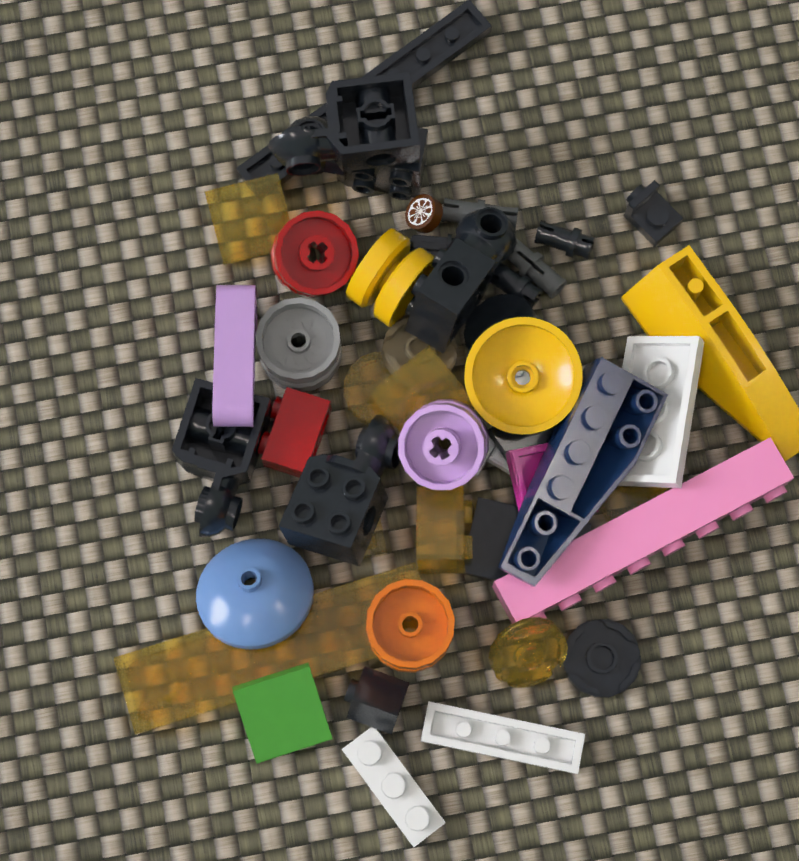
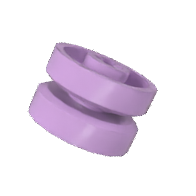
[398,399,489,490]

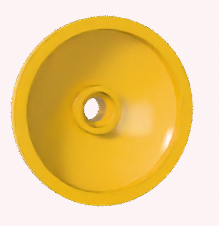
[464,317,583,435]

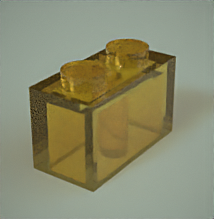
[416,486,473,574]

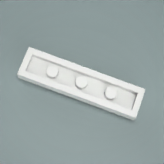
[420,701,585,774]

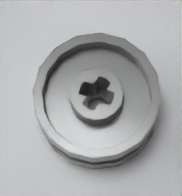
[255,297,342,392]

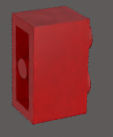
[258,387,332,478]

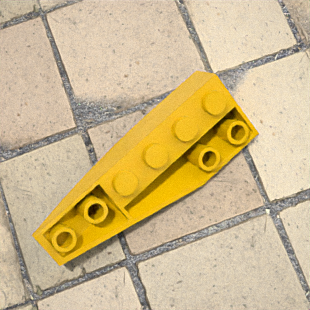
[621,245,799,462]

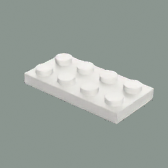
[618,336,705,488]

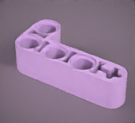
[212,285,257,427]

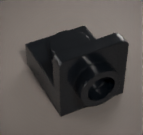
[624,180,683,247]

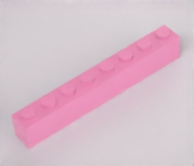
[492,437,794,630]

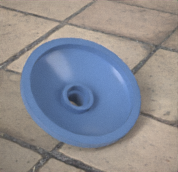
[196,538,314,649]

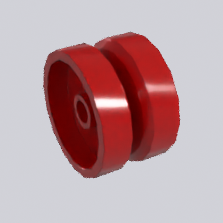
[270,210,359,297]

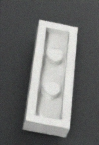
[342,727,446,847]

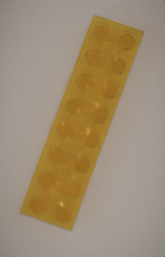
[114,562,421,735]

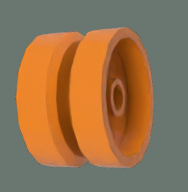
[366,579,455,673]

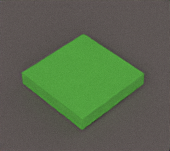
[232,662,333,764]

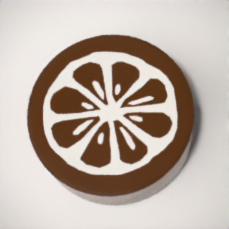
[405,194,443,234]

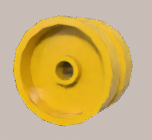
[346,228,435,327]

